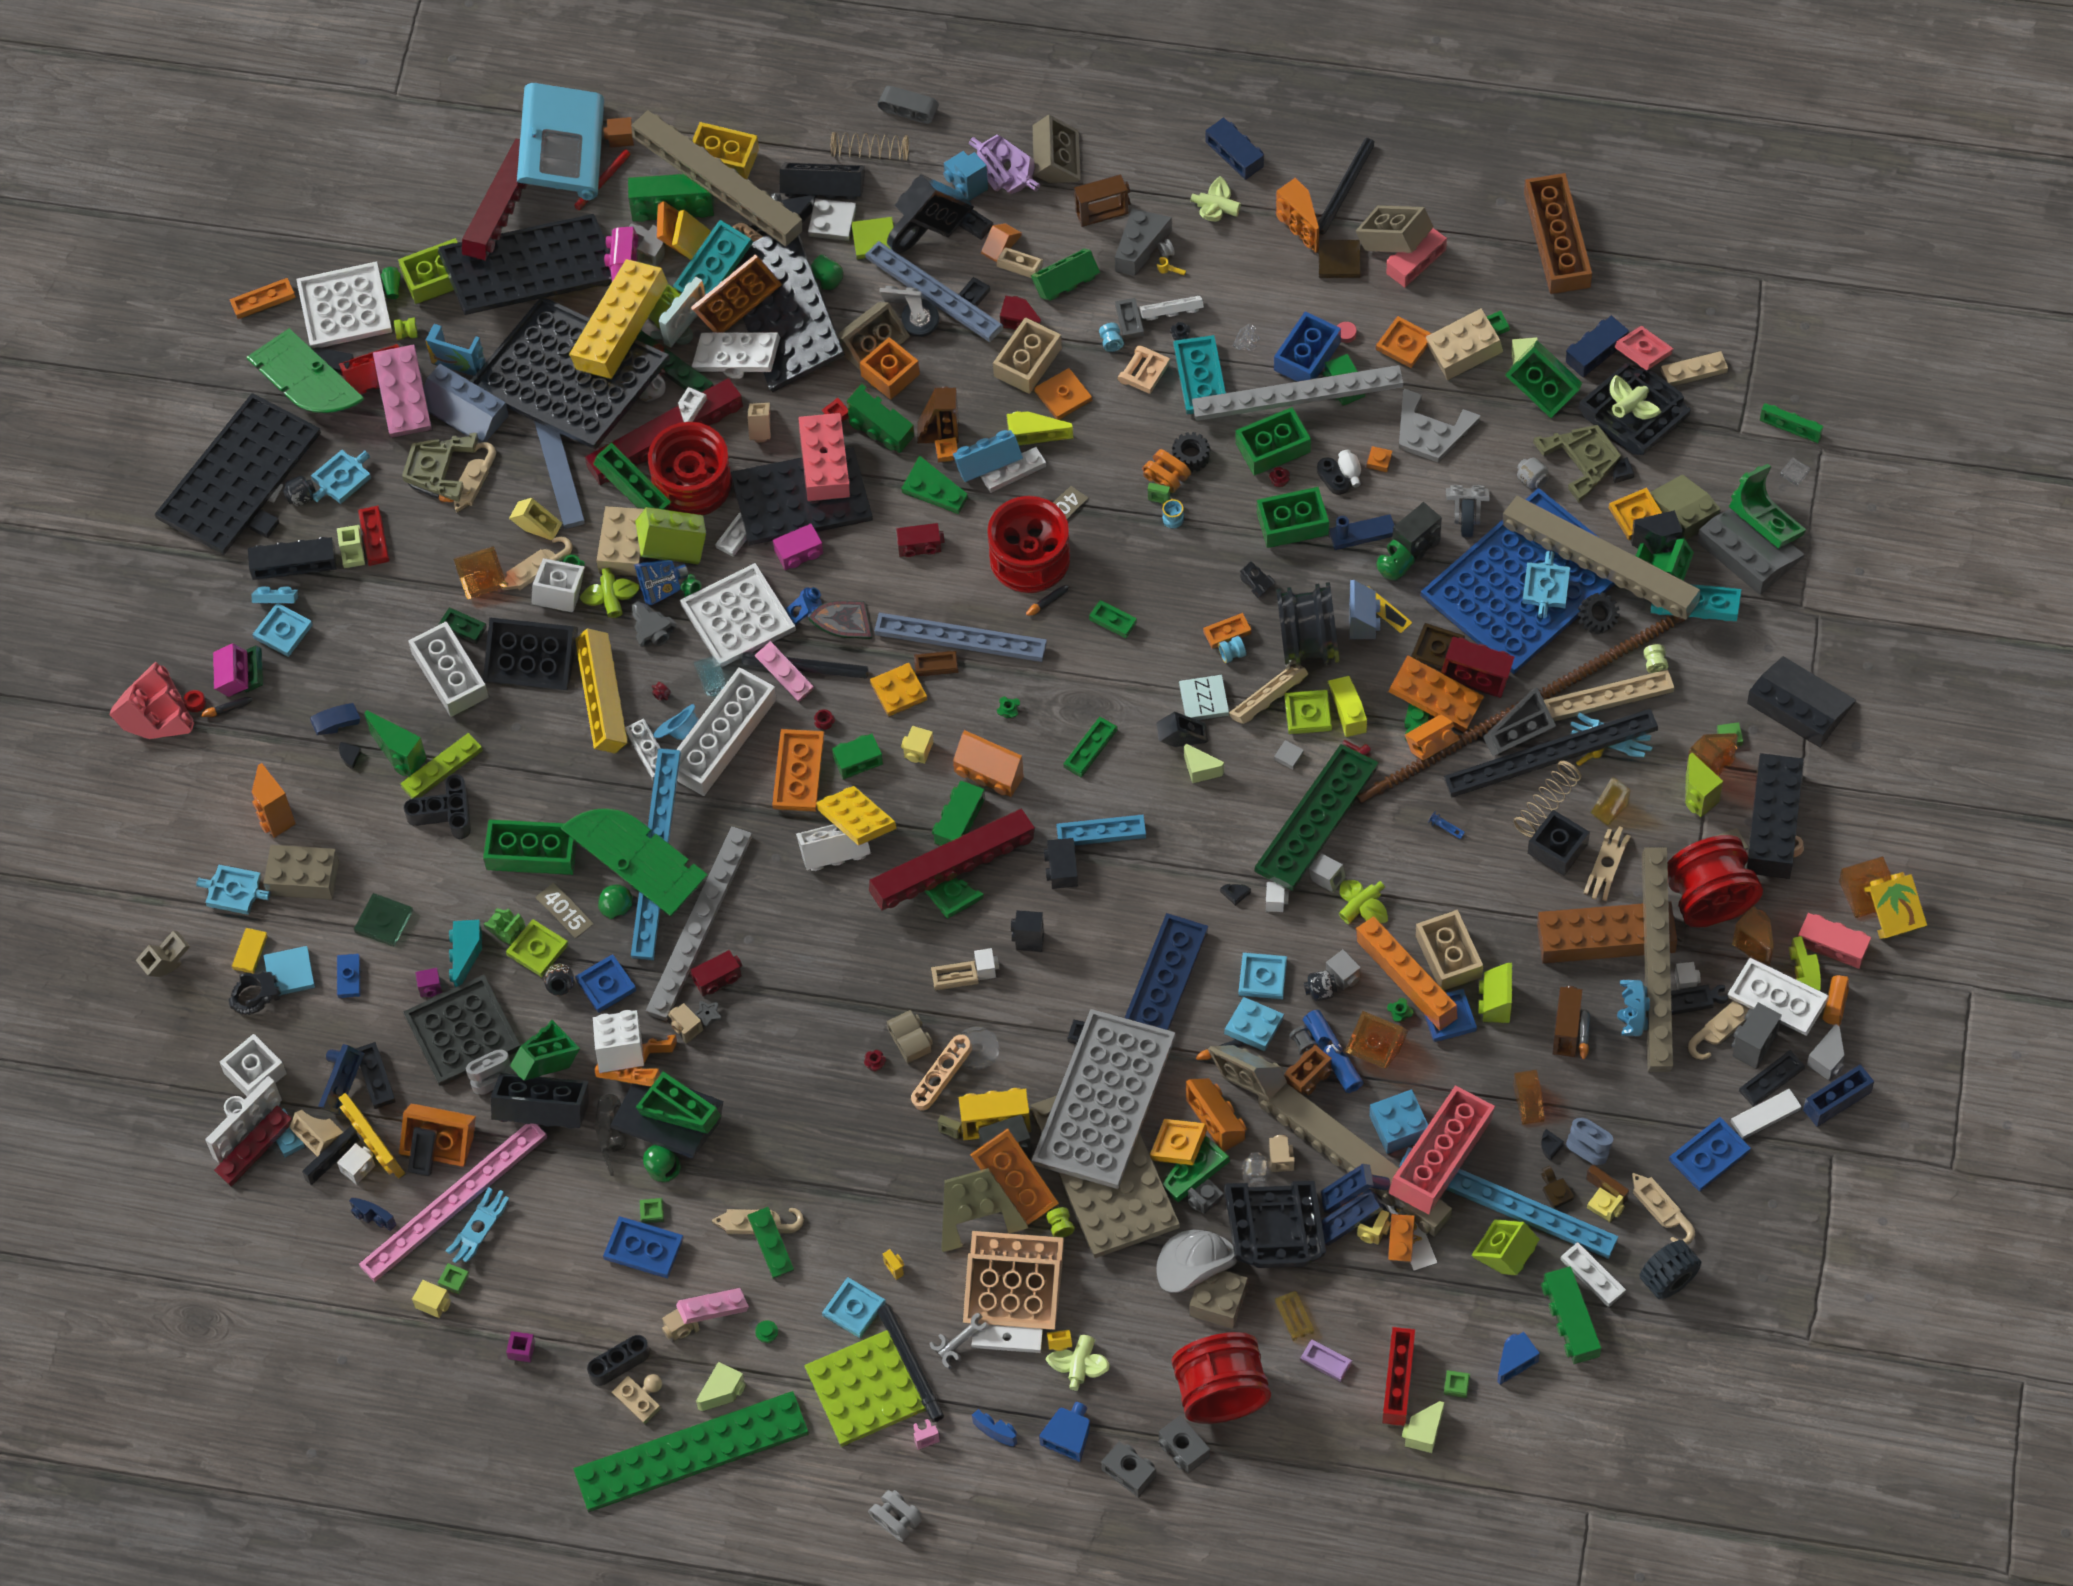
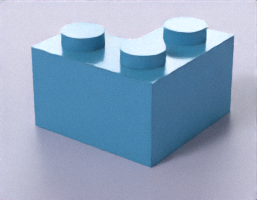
[943,151,988,201]

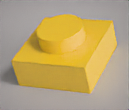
[883,1249,905,1280]
[1047,1330,1072,1351]

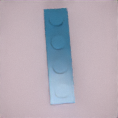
[1056,815,1146,845]

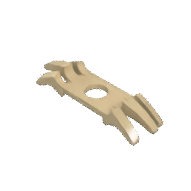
[1584,826,1631,901]

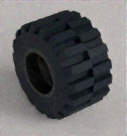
[1639,1240,1702,1300]

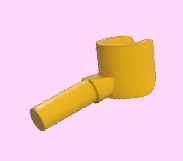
[1157,257,1186,275]
[1576,748,1604,766]

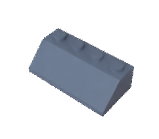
[424,364,509,443]

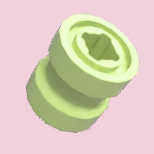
[1644,644,1668,674]

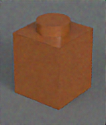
[604,117,634,147]

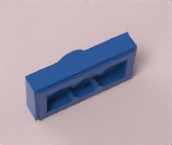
[337,954,360,998]

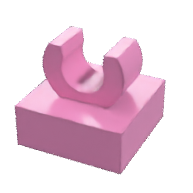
[914,1419,940,1450]

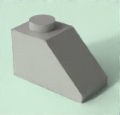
[1807,1024,1844,1080]

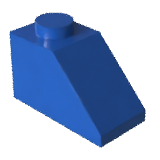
[1497,1332,1540,1385]

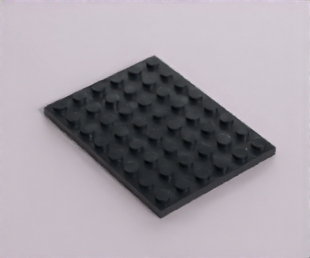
[470,298,670,450]

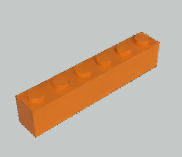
[1356,916,1458,1030]

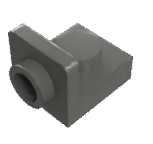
[1188,1179,1224,1214]

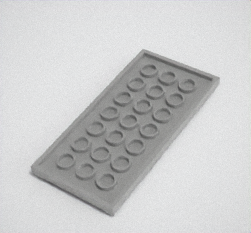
[1032,1009,1176,1189]

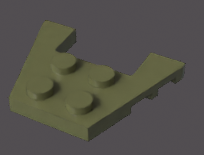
[1533,425,1621,503]
[402,433,479,502]
[941,1168,1028,1252]

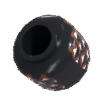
[544,964,574,996]

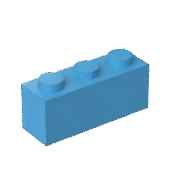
[953,430,1023,482]

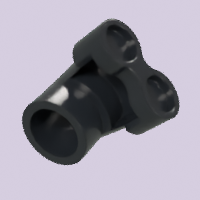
[1240,561,1275,598]

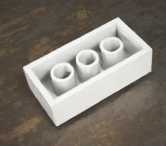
[408,622,489,717]

